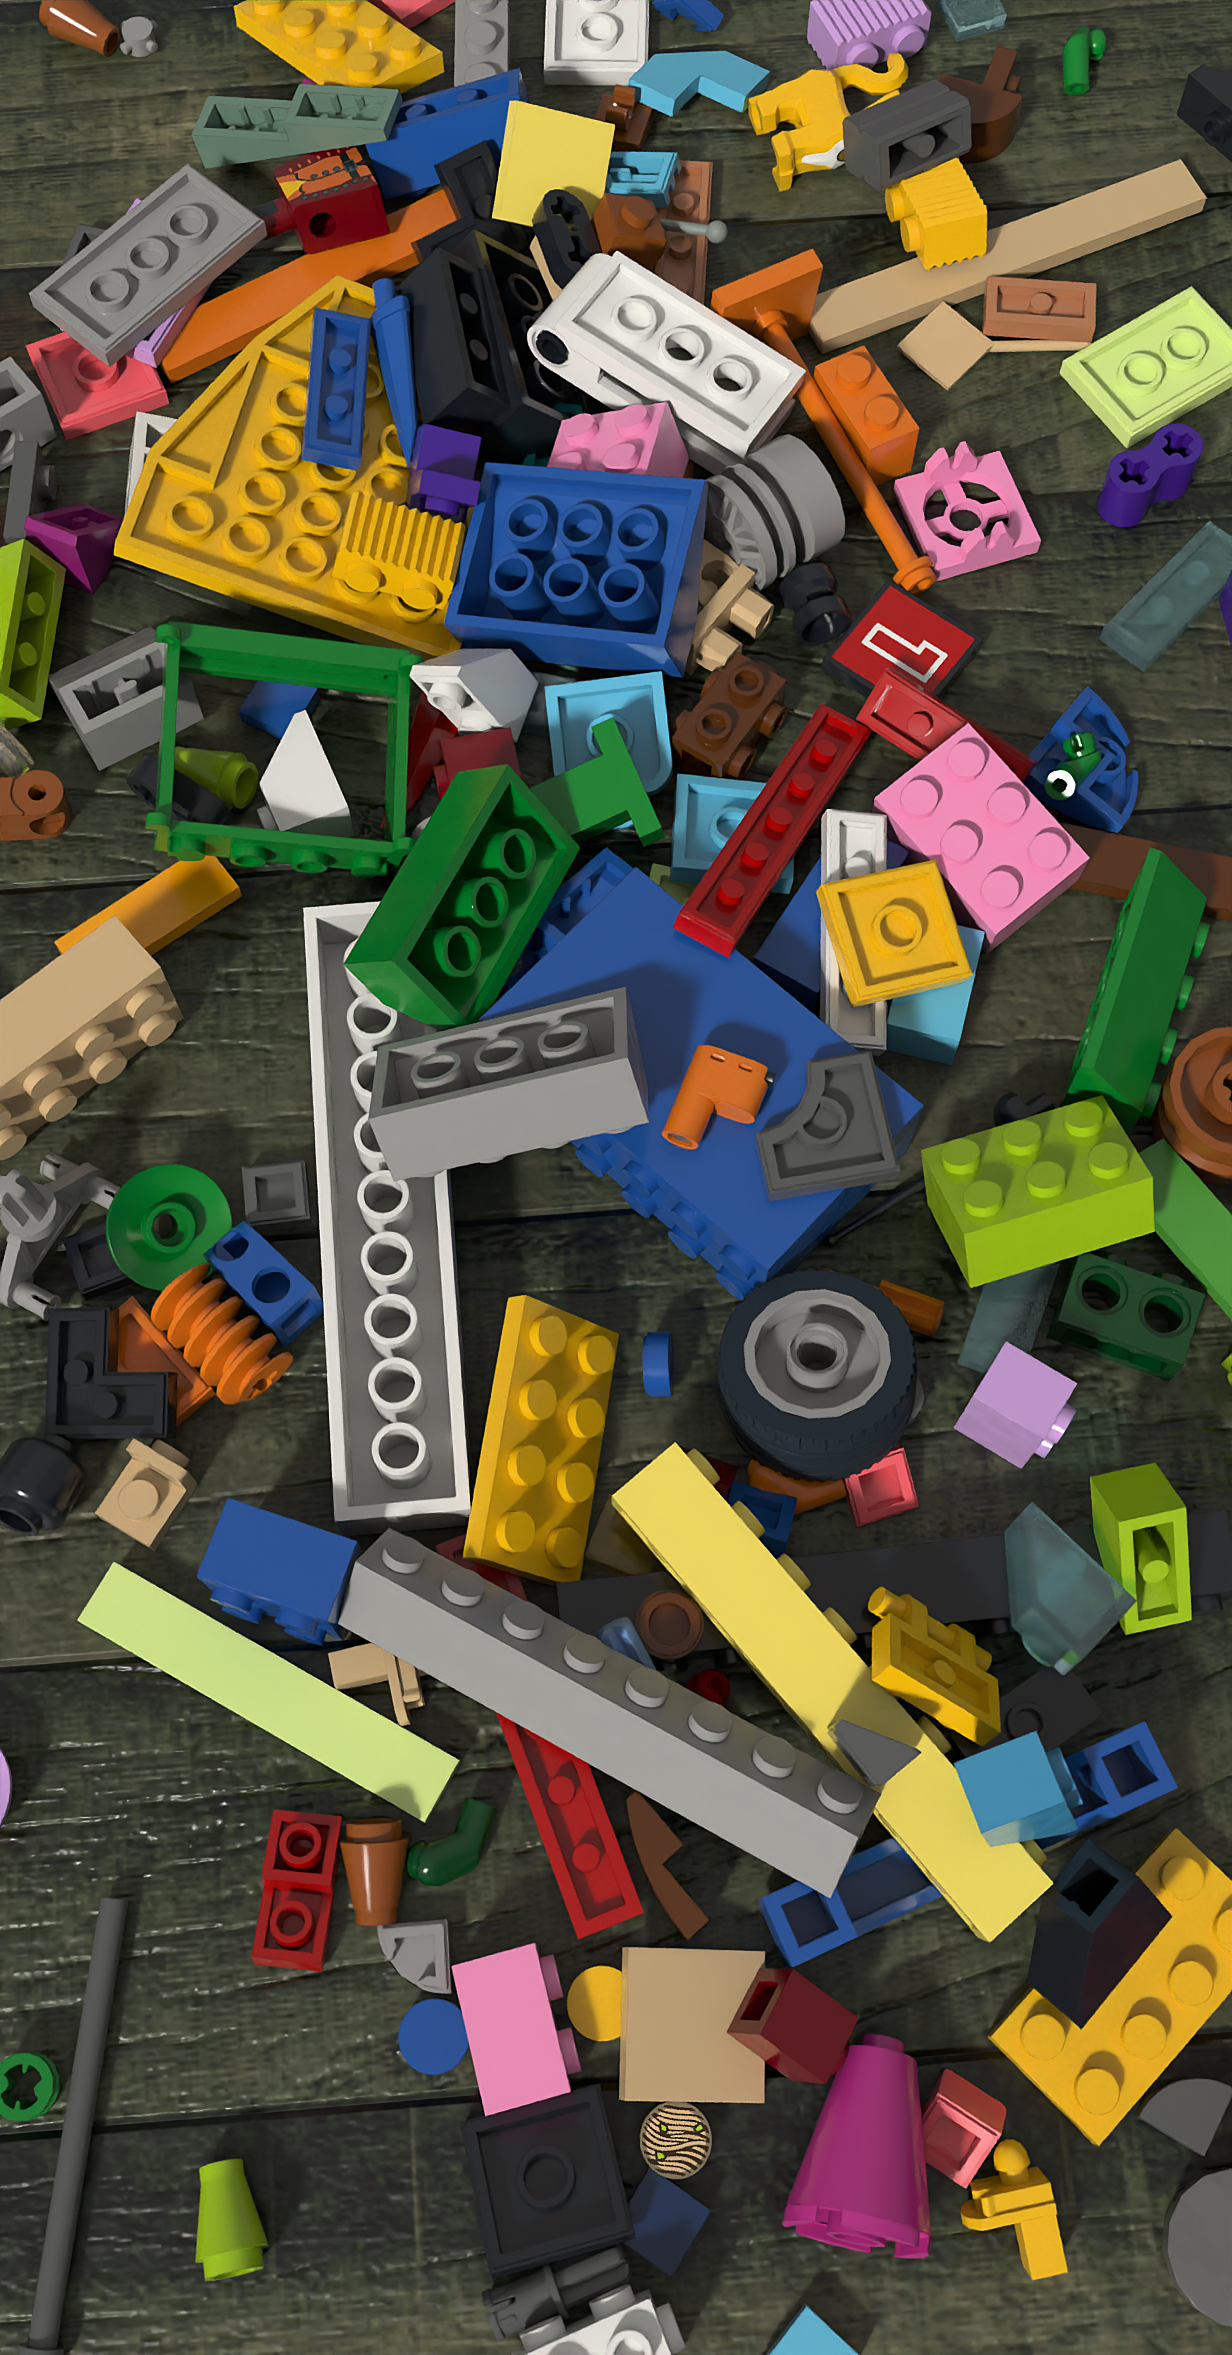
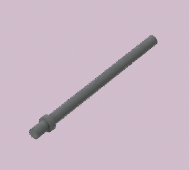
[18,1898,129,2355]

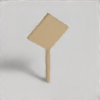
[896,301,1091,391]

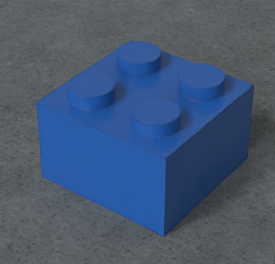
[197,1498,364,1645]

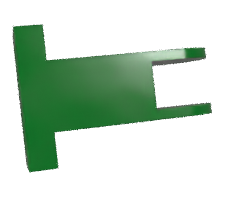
[529,717,665,847]

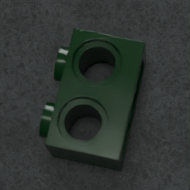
[1046,1250,1205,1381]

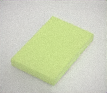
[1060,286,1232,448]

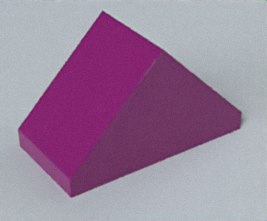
[24,503,124,595]

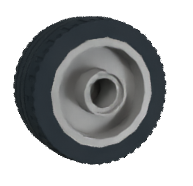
[717,1269,917,1482]

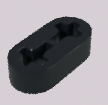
[532,189,603,290]
[126,755,234,826]

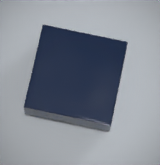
[623,2166,711,2278]

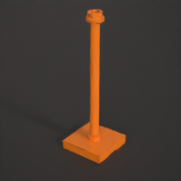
[710,248,936,595]

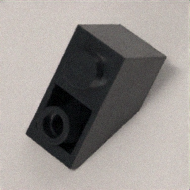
[1027,1839,1173,2030]

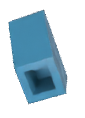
[954,1731,1083,1847]

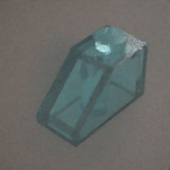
[1004,1502,1137,1676]

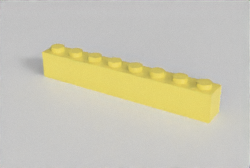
[612,1442,1054,1943]

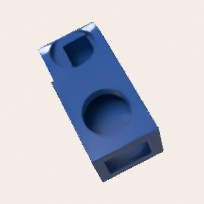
[203,1221,324,1348]

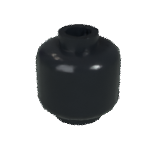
[0,1433,87,1536]

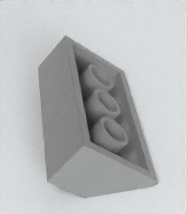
[368,987,649,1182]

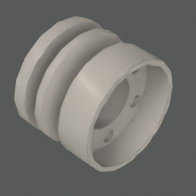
[704,434,845,591]

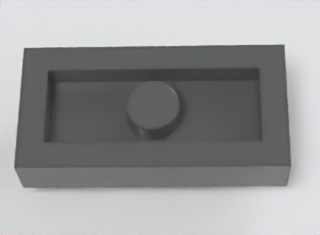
[3,441,57,545]

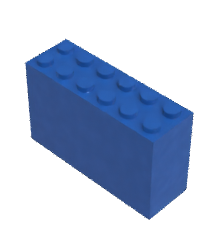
[479,867,924,1300]

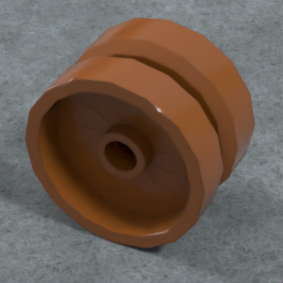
[1150,1027,1232,1186]

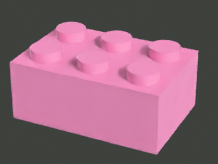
[872,723,1090,954]

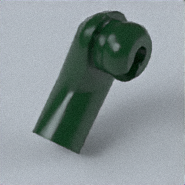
[405,1798,498,1887]

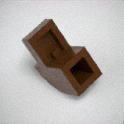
[939,45,1023,164]

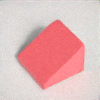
[842,1442,919,1527]
[921,2069,1007,2189]

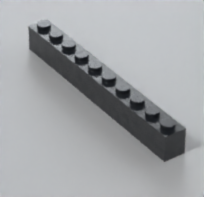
[556,1510,1232,1676]

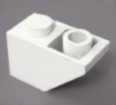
[409,649,539,743]

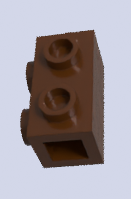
[670,652,788,780]

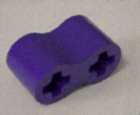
[1097,423,1203,527]

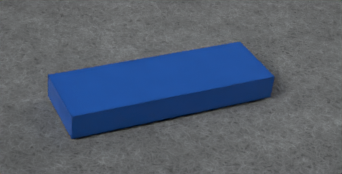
[301,307,371,471]

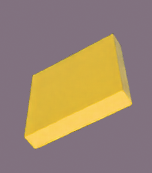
[816,860,973,1008]

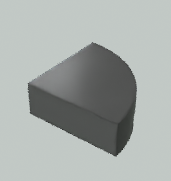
[1134,2078,1232,2156]

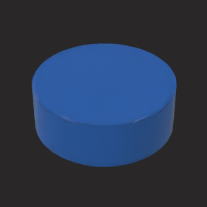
[642,1332,674,1397]
[398,1998,470,2075]

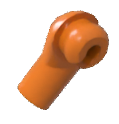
[747,1459,846,1515]

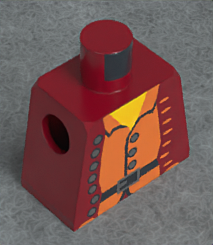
[252,146,391,254]

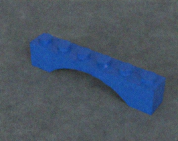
[757,1721,1178,1968]

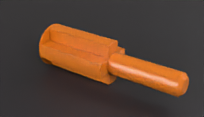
[817,1267,945,1337]

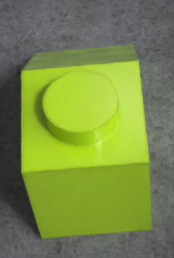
[1090,1463,1192,1635]

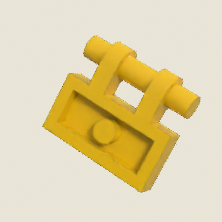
[868,1587,1001,1746]

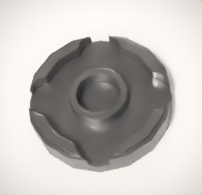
[1162,2167,1232,2327]

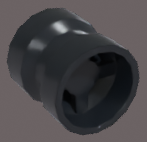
[779,563,852,646]

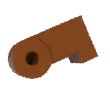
[0,769,73,841]

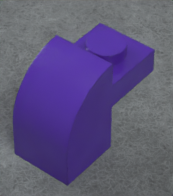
[406,424,481,525]

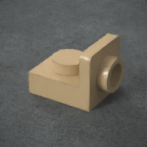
[95,1438,199,1551]

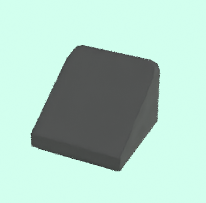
[827,1719,921,1787]

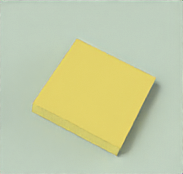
[492,101,615,227]

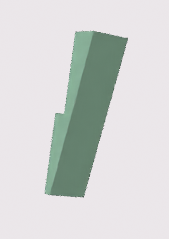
[191,84,403,169]

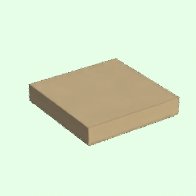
[619,1947,765,2103]

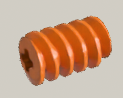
[151,1264,294,1405]

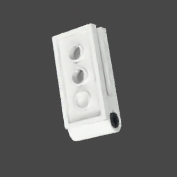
[527,251,806,475]

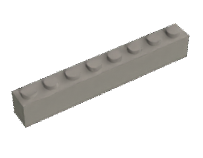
[337,1528,881,1898]

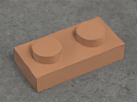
[982,276,1096,343]

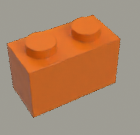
[813,345,919,486]

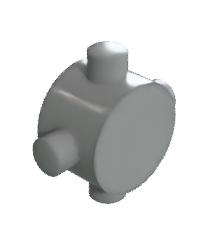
[120,17,158,57]

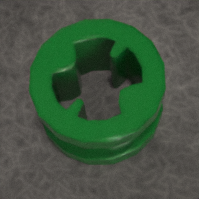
[0,2051,61,2122]

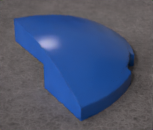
[1024,686,1139,834]

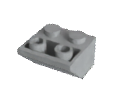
[48,626,204,771]

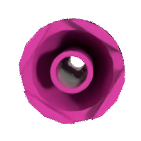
[782,2034,932,2258]

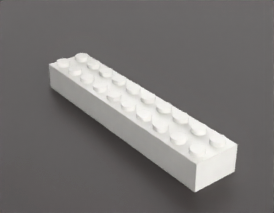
[303,901,473,1537]

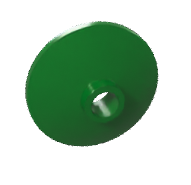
[106,1164,232,1291]

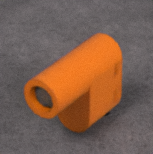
[661,1045,776,1150]

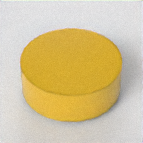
[567,1966,622,2041]

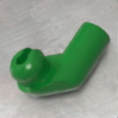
[1062,26,1106,95]
[1045,731,1101,800]

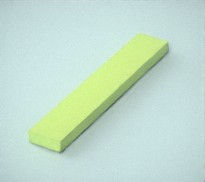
[77,1562,461,1824]

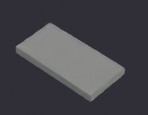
[29,163,267,367]

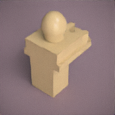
[328,1643,429,1726]

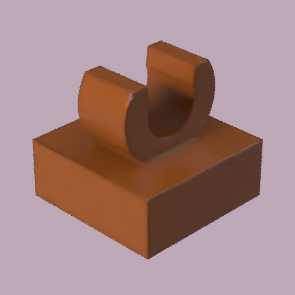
[594,84,654,152]

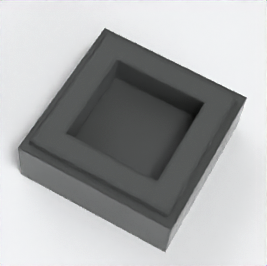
[242,1160,312,1232]

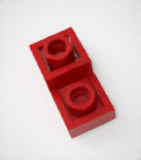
[251,1809,343,1972]

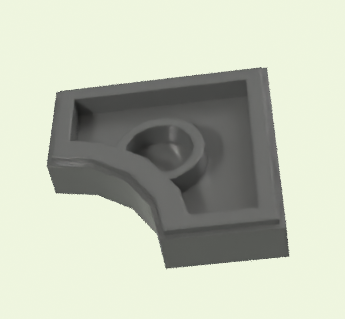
[755,1050,900,1202]

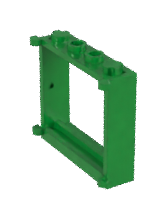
[145,621,424,879]

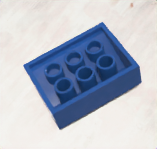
[444,462,708,678]

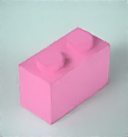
[451,1943,582,2116]

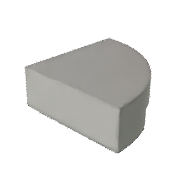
[377,1919,453,1994]

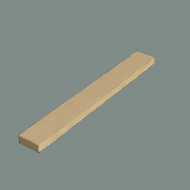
[808,159,1207,354]

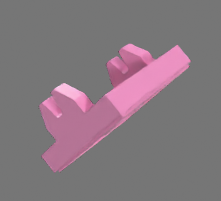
[893,441,1041,582]

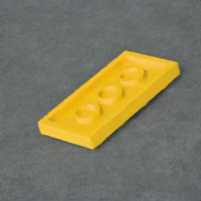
[234,0,444,94]
[462,1295,619,1587]
[987,1828,1232,2146]

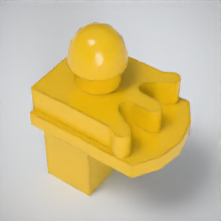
[960,2139,1068,2280]

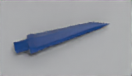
[370,278,418,469]

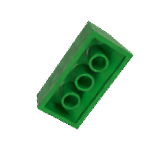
[343,764,580,1031]
[1059,847,1210,1136]

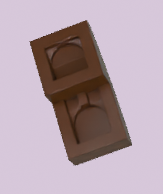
[626,1790,709,1941]

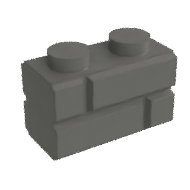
[842,79,972,191]

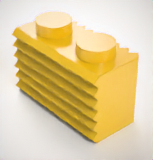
[885,157,987,271]
[331,490,466,610]

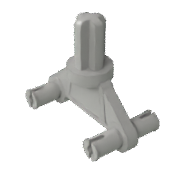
[0,1152,120,1321]

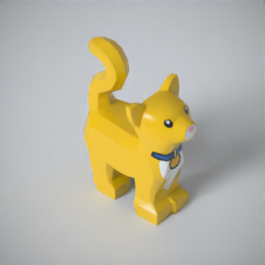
[748,52,908,192]

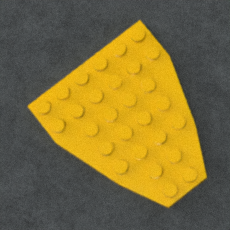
[113,275,475,662]

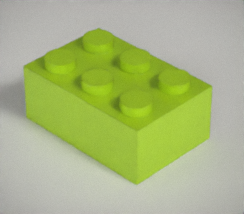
[921,1095,1155,1288]

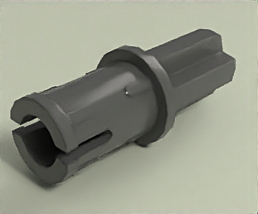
[482,2243,631,2341]

